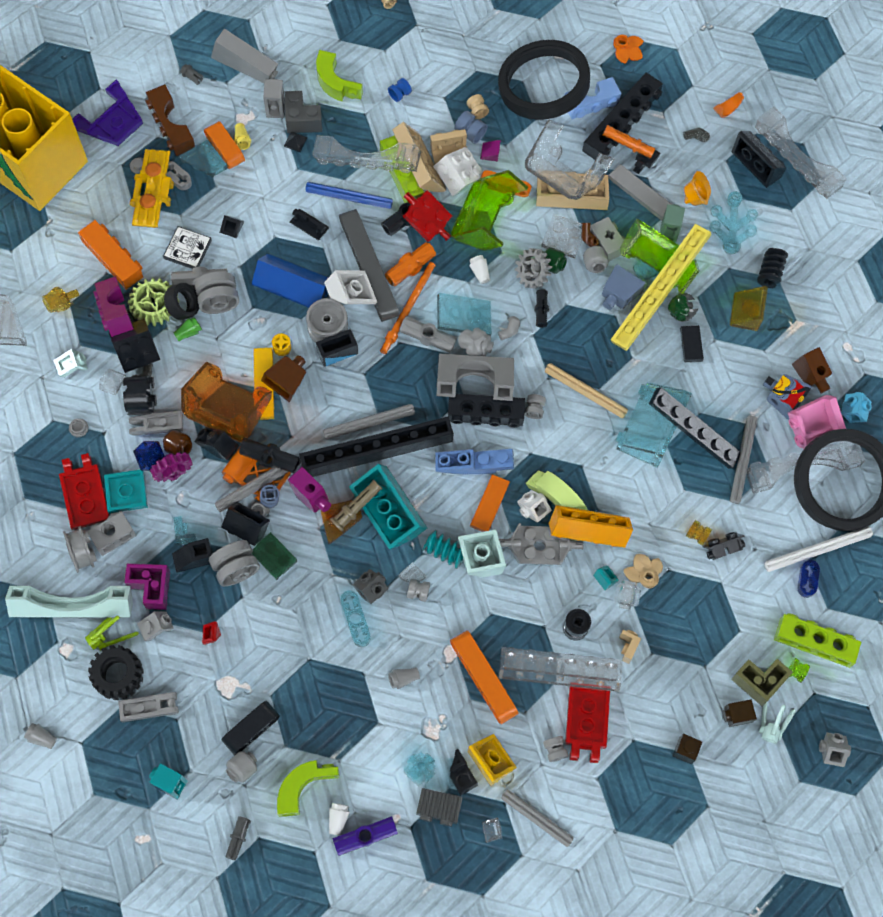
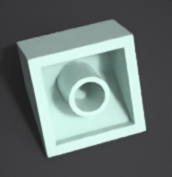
[458,530,506,577]

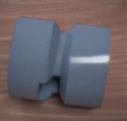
[454,111,488,144]

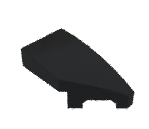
[450,749,478,796]

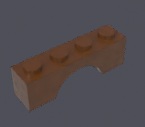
[145,84,196,156]

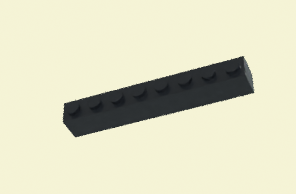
[299,416,454,477]

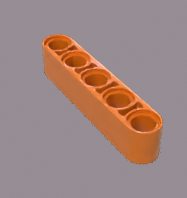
[450,630,519,725]

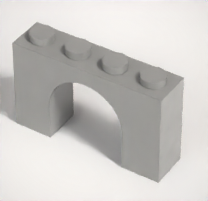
[436,354,514,401]

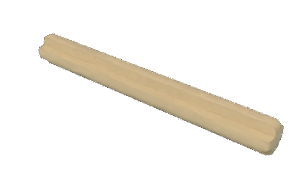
[545,363,628,418]

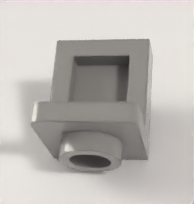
[137,612,174,641]

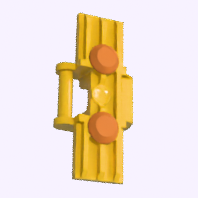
[130,149,174,228]

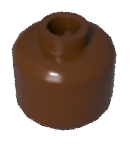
[163,430,192,455]

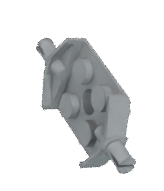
[499,523,584,565]

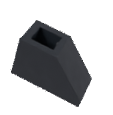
[194,427,239,460]
[172,538,213,573]

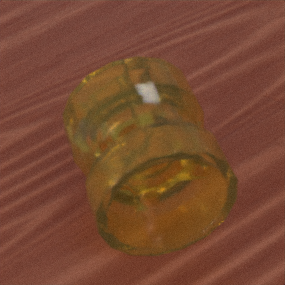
[686,520,712,546]

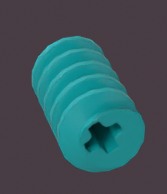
[422,530,463,569]

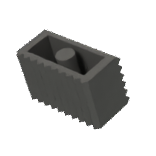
[416,788,463,827]

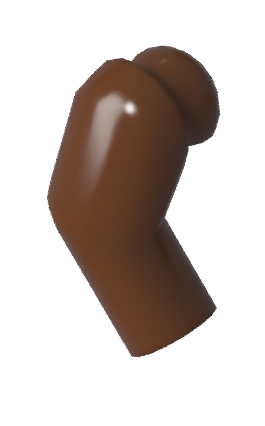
[581,223,599,247]

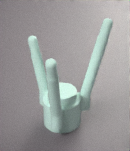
[759,702,796,744]

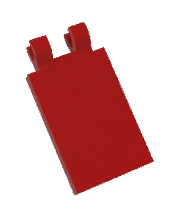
[59,453,110,530]
[565,683,610,763]

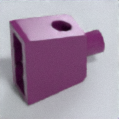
[288,467,331,512]

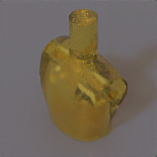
[42,287,79,313]

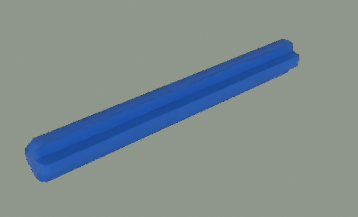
[306,182,393,209]

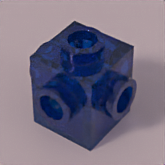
[133,441,165,471]

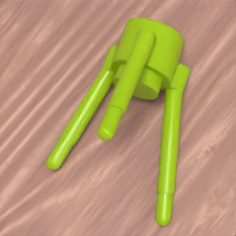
[85,616,139,651]

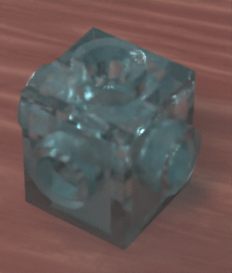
[403,752,436,787]

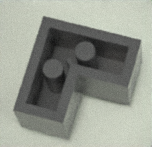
[285,91,322,133]

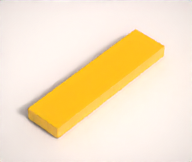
[254,348,274,420]

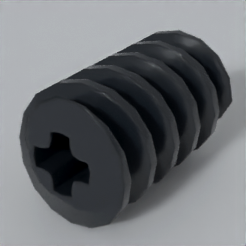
[757,248,788,289]

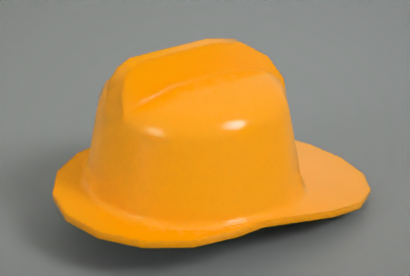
[684,171,711,206]

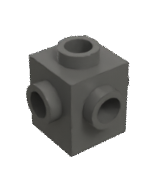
[352,569,389,604]

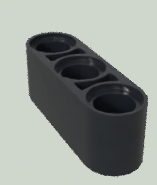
[221,700,280,755]

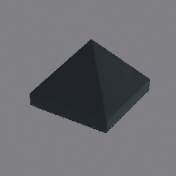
[284,132,307,152]

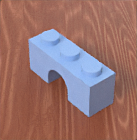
[564,77,621,120]

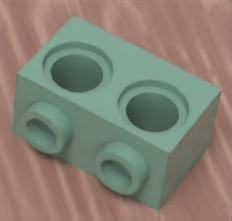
[658,204,685,244]

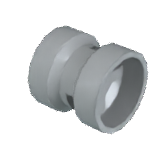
[524,394,546,419]
[407,579,430,602]
[543,736,569,762]

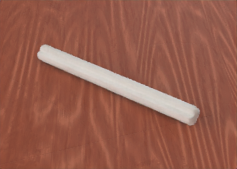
[764,526,873,572]

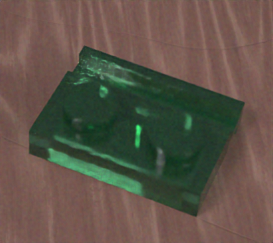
[251,532,298,581]

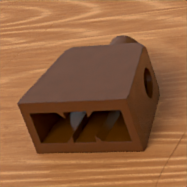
[792,347,832,394]
[261,355,306,402]

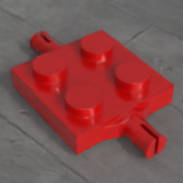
[403,190,452,242]

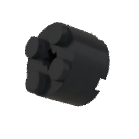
[123,376,157,415]

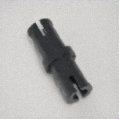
[534,289,549,328]

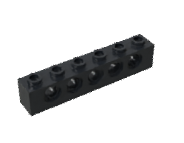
[582,72,663,163]

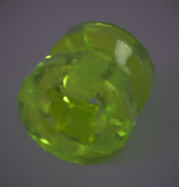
[789,658,810,683]

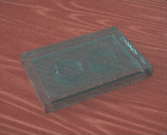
[437,293,492,336]

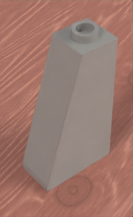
[211,29,278,83]

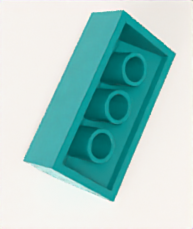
[349,464,428,550]

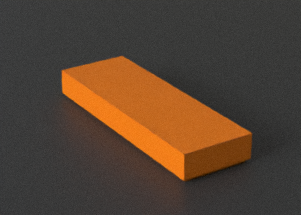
[470,474,510,532]

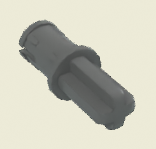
[226,816,251,860]

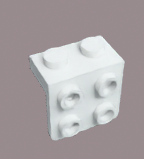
[433,147,483,196]

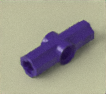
[332,816,398,856]

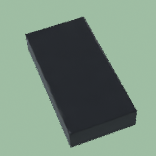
[680,325,704,362]

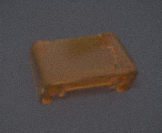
[181,362,272,443]

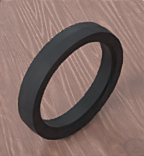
[498,40,590,120]
[794,429,883,531]

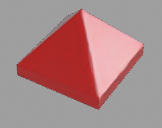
[202,621,221,645]

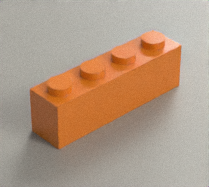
[78,220,143,290]

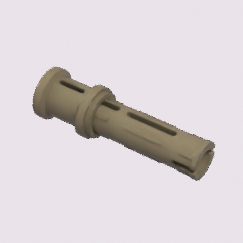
[330,480,382,531]

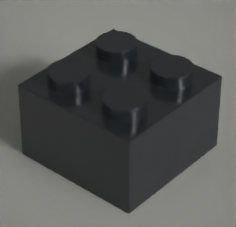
[109,319,160,373]

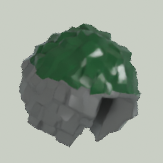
[668,292,698,322]

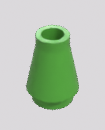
[173,317,202,341]

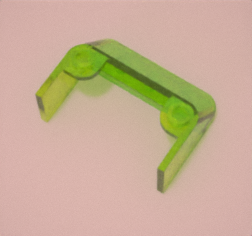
[451,170,528,251]
[620,219,700,294]

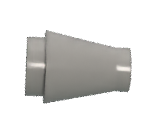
[388,668,420,689]
[24,723,57,749]

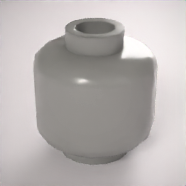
[583,246,609,273]
[226,751,257,783]

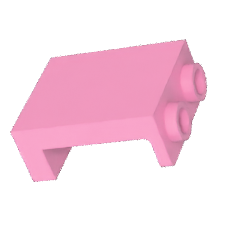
[788,395,846,449]

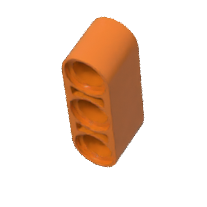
[204,121,245,169]

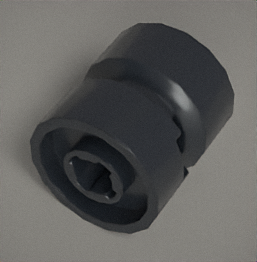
[563,609,591,641]

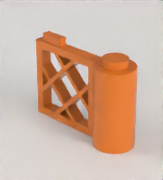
[222,447,291,502]

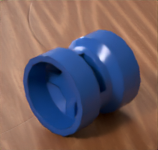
[388,78,412,102]

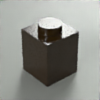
[723,699,757,727]
[672,733,702,764]

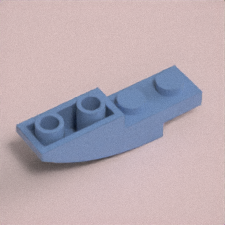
[435,449,514,474]

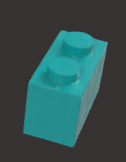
[149,763,188,799]

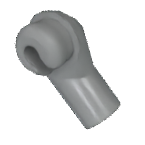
[498,316,520,341]

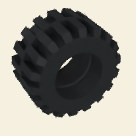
[88,645,144,700]

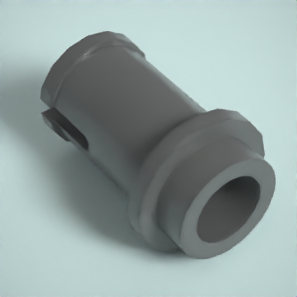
[180,64,203,85]

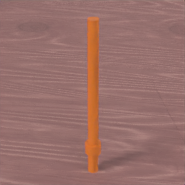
[380,262,436,354]

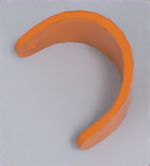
[713,92,744,118]

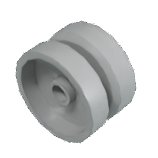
[195,271,239,314]
[306,298,348,343]
[209,540,260,587]

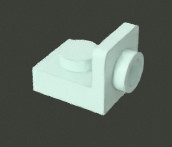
[54,349,88,378]

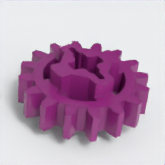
[150,452,193,482]

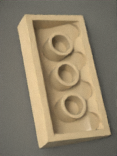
[392,122,446,192]
[536,171,609,210]

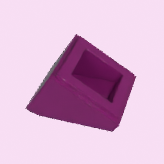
[480,140,501,162]

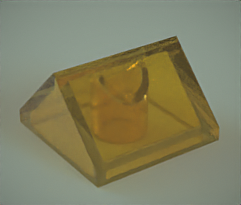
[730,286,768,331]

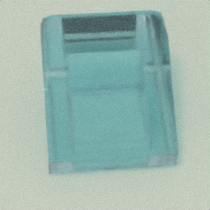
[633,259,660,281]

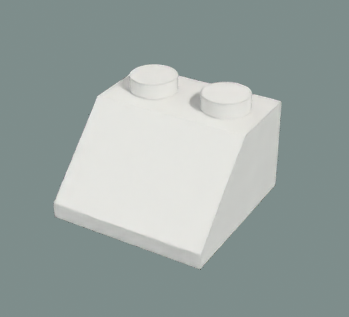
[324,270,377,304]

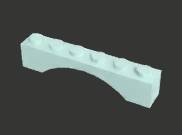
[5,586,133,617]

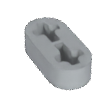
[167,161,192,190]

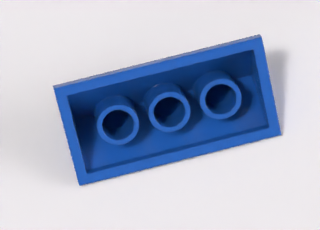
[252,254,328,308]

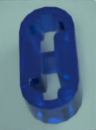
[798,560,820,598]

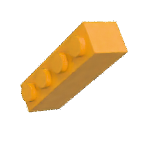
[549,505,633,548]

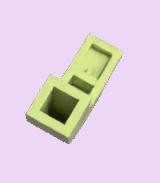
[526,470,589,511]

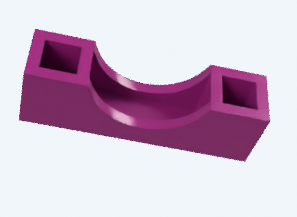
[93,277,133,337]

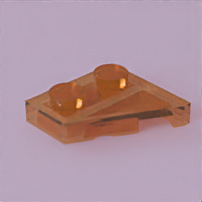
[320,499,362,544]

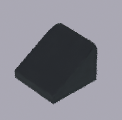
[219,215,244,238]

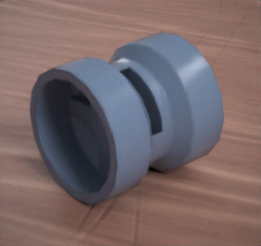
[260,485,280,508]

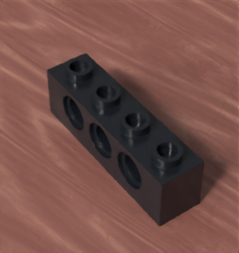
[448,394,525,428]

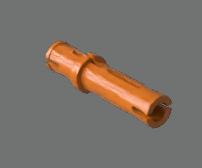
[603,125,655,159]

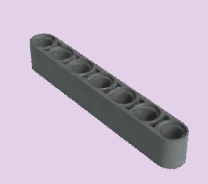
[339,209,399,322]

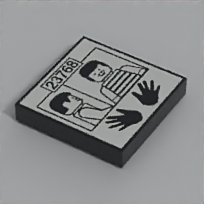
[163,226,212,269]

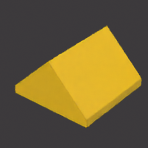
[467,734,517,786]

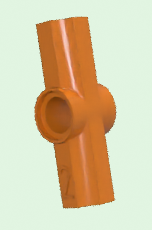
[385,242,436,287]

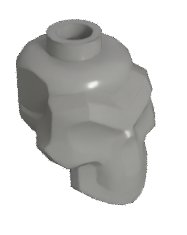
[458,327,494,356]

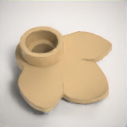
[624,553,663,588]

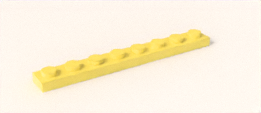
[611,224,711,351]

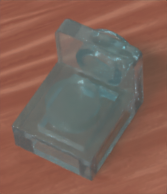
[173,516,197,547]

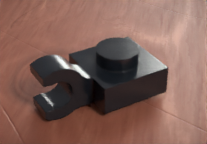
[633,150,661,174]

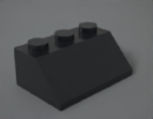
[731,131,786,188]

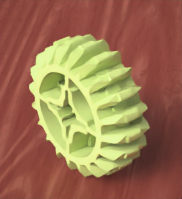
[128,277,179,327]

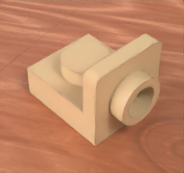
[619,630,641,664]

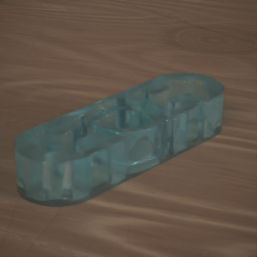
[340,590,371,647]

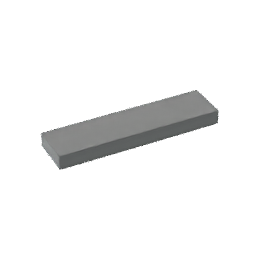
[608,164,672,221]

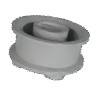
[63,526,97,573]

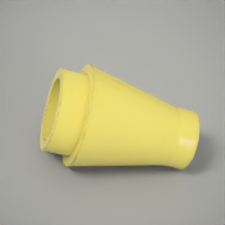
[234,123,251,150]

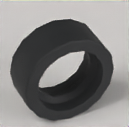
[164,283,199,320]

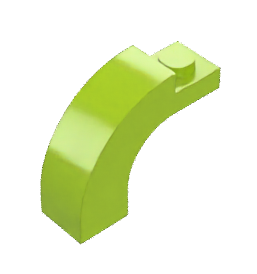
[316,50,363,102]
[277,760,339,817]

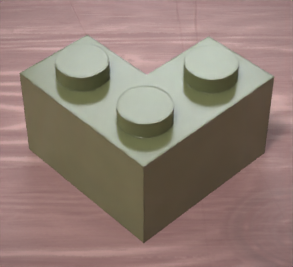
[731,659,793,707]

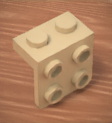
[430,129,467,175]

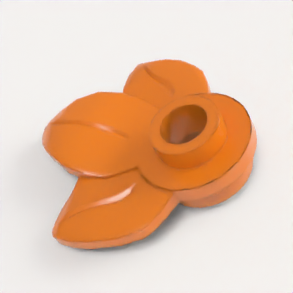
[613,34,644,64]

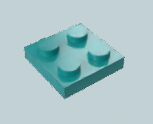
[104,469,148,514]

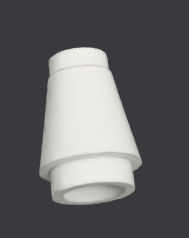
[469,255,490,284]
[329,803,350,835]

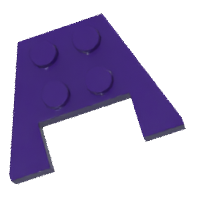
[72,79,143,146]

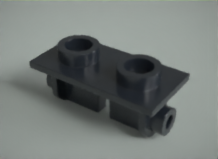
[290,209,329,241]
[702,532,745,560]

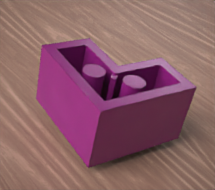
[125,564,170,610]

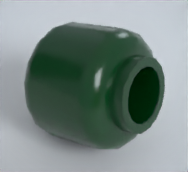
[542,247,567,274]

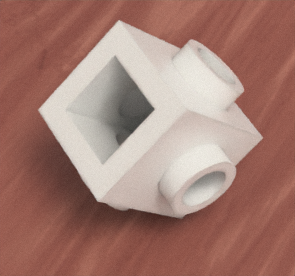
[517,490,552,523]

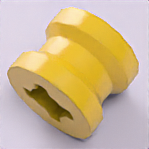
[272,333,291,356]

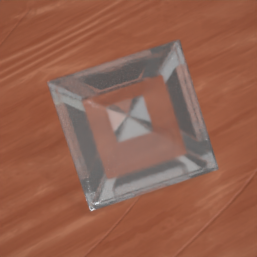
[482,817,502,843]

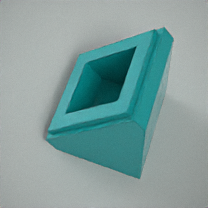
[593,565,619,591]

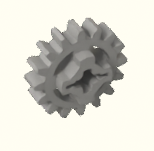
[515,248,552,289]

